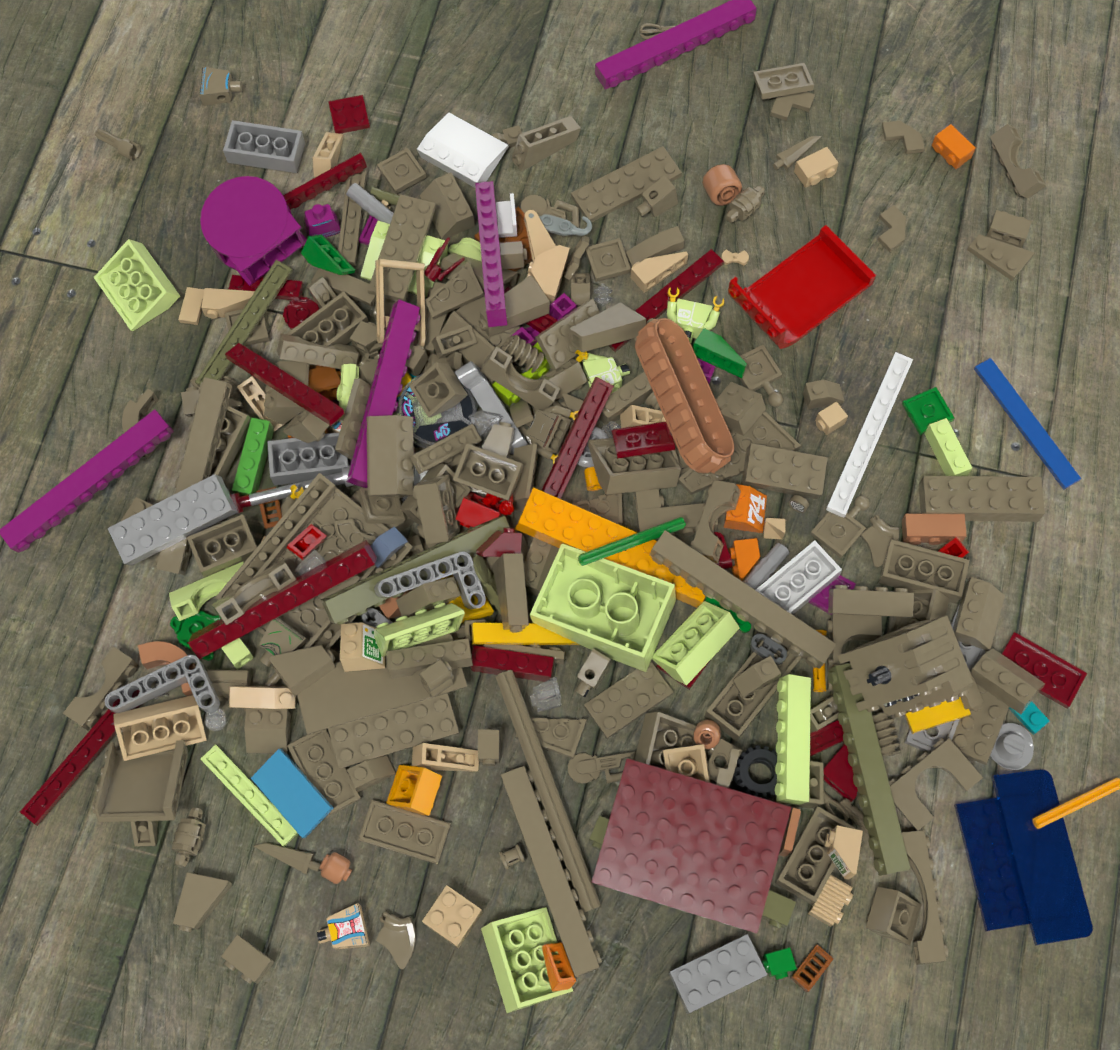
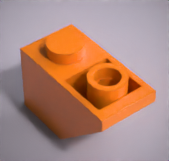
[729,538,760,581]

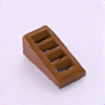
[256,487,282,529]
[790,944,834,993]

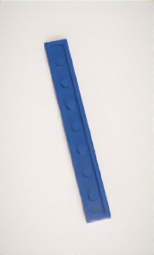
[974,358,1081,490]

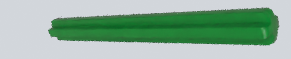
[578,517,686,566]

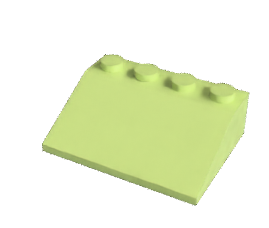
[361,221,448,298]
[94,239,180,331]
[374,603,465,657]
[481,907,573,1013]

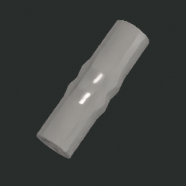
[346,183,394,224]
[742,543,789,590]

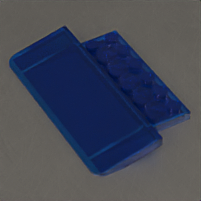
[954,769,1093,946]

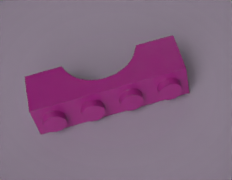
[512,293,577,347]

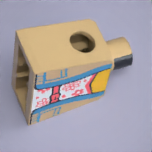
[317,903,370,950]

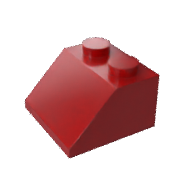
[455,492,502,528]

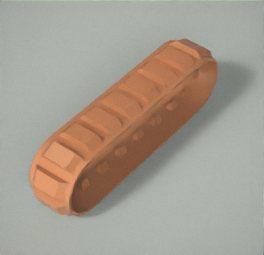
[635,318,734,474]

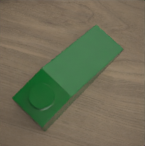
[301,234,355,275]
[693,328,747,378]

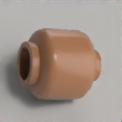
[693,720,721,750]
[319,852,352,884]

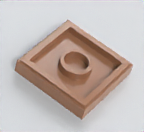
[779,808,801,857]

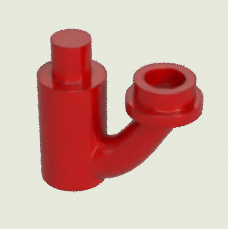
[483,493,514,515]

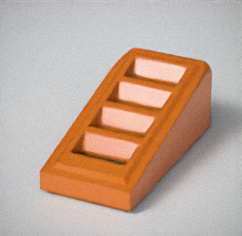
[542,942,576,992]

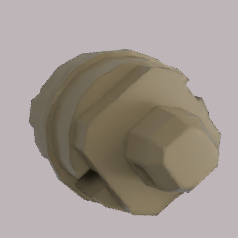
[726,186,765,223]
[172,807,206,867]

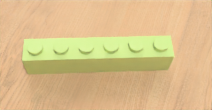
[775,674,811,805]

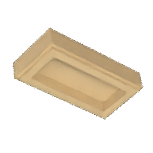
[178,287,204,325]

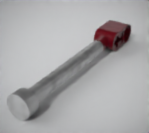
[230,466,354,514]

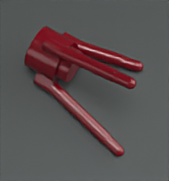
[424,237,465,282]

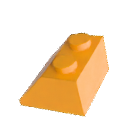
[386,765,442,816]

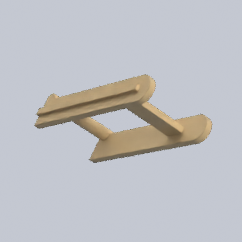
[375,259,426,347]

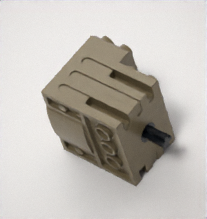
[838,615,973,718]

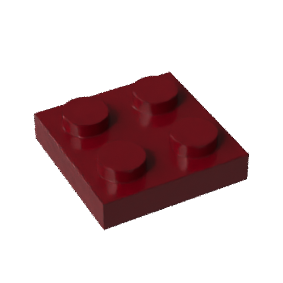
[328,95,370,134]

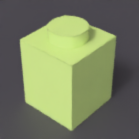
[221,638,254,670]

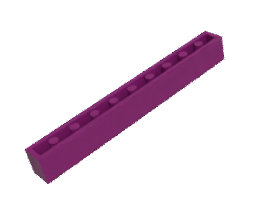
[595,0,757,90]
[475,181,507,327]
[346,300,420,488]
[0,409,174,553]

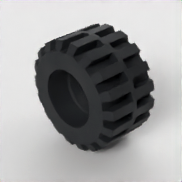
[733,745,777,800]

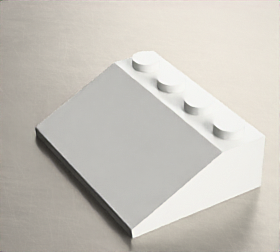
[417,113,509,188]

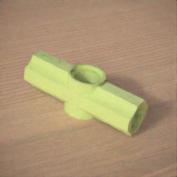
[337,364,359,423]

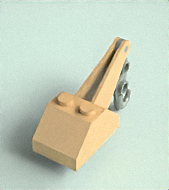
[524,210,592,304]

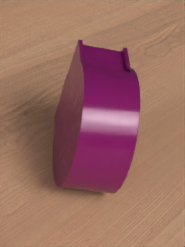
[200,176,307,286]

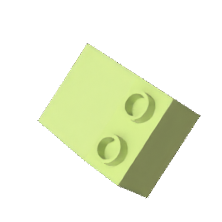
[530,543,676,672]

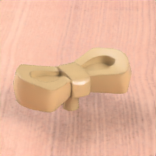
[721,250,749,266]

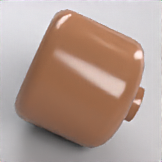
[702,164,742,206]

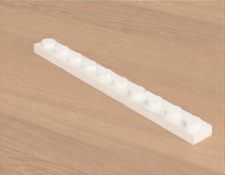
[826,352,913,518]

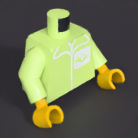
[667,287,725,343]
[575,350,630,394]

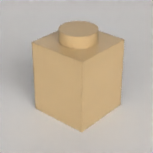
[815,402,848,435]

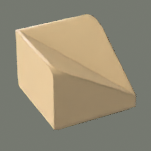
[763,518,786,539]

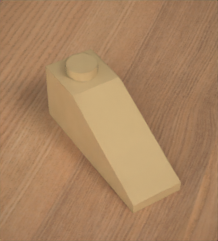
[313,132,343,177]
[630,252,688,293]
[201,288,255,319]
[237,376,286,431]
[620,405,666,428]
[229,686,295,709]
[412,743,479,772]

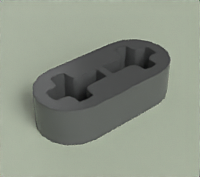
[750,634,787,665]

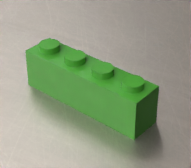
[232,417,274,497]

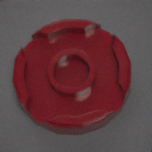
[283,297,319,330]

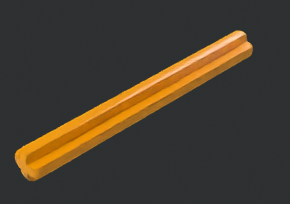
[1032,778,1120,829]

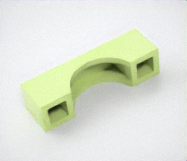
[169,562,244,621]

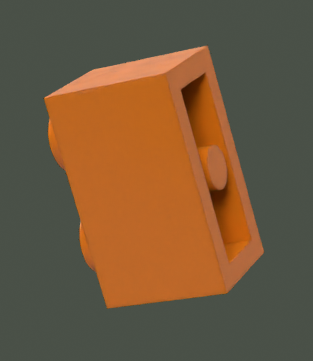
[931,124,976,169]

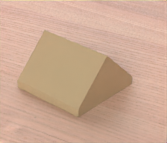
[663,744,710,783]

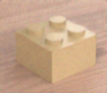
[422,885,483,949]

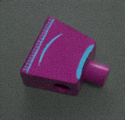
[304,204,341,238]

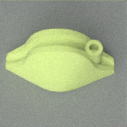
[448,238,482,261]

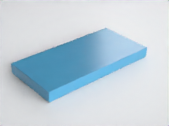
[251,749,334,838]

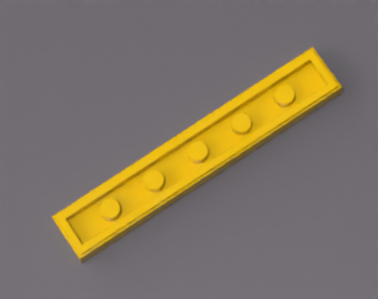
[471,623,580,645]

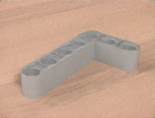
[455,361,528,455]
[374,552,486,609]
[104,655,220,713]

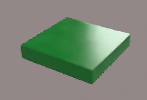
[902,387,955,435]

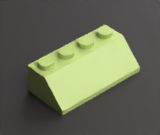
[652,601,739,685]

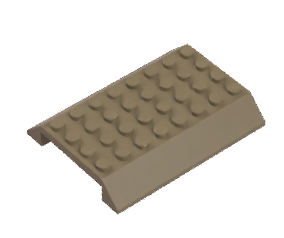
[216,473,413,651]

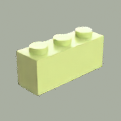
[924,418,972,476]

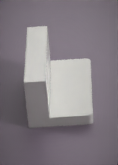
[496,193,517,238]

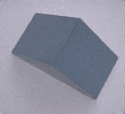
[370,526,408,568]

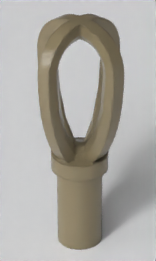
[639,23,675,39]
[824,791,849,822]

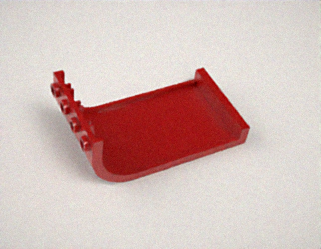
[728,225,876,349]

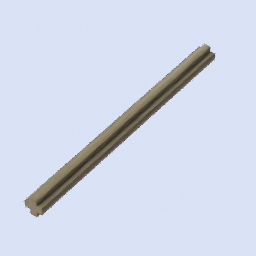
[496,670,601,913]

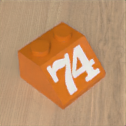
[724,484,767,533]

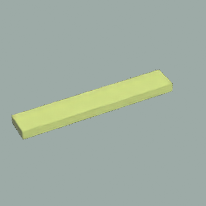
[201,745,298,847]

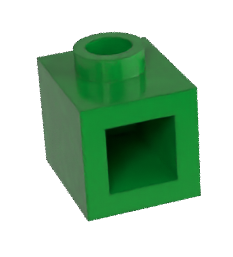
[761,948,797,980]

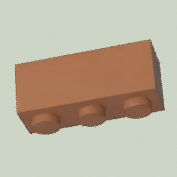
[902,514,967,545]

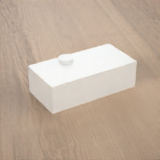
[756,541,842,615]

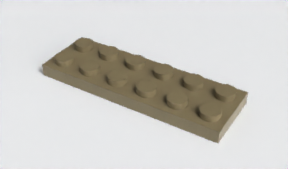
[571,146,682,223]
[368,194,436,301]

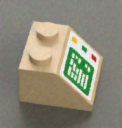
[340,622,385,672]
[824,825,863,880]

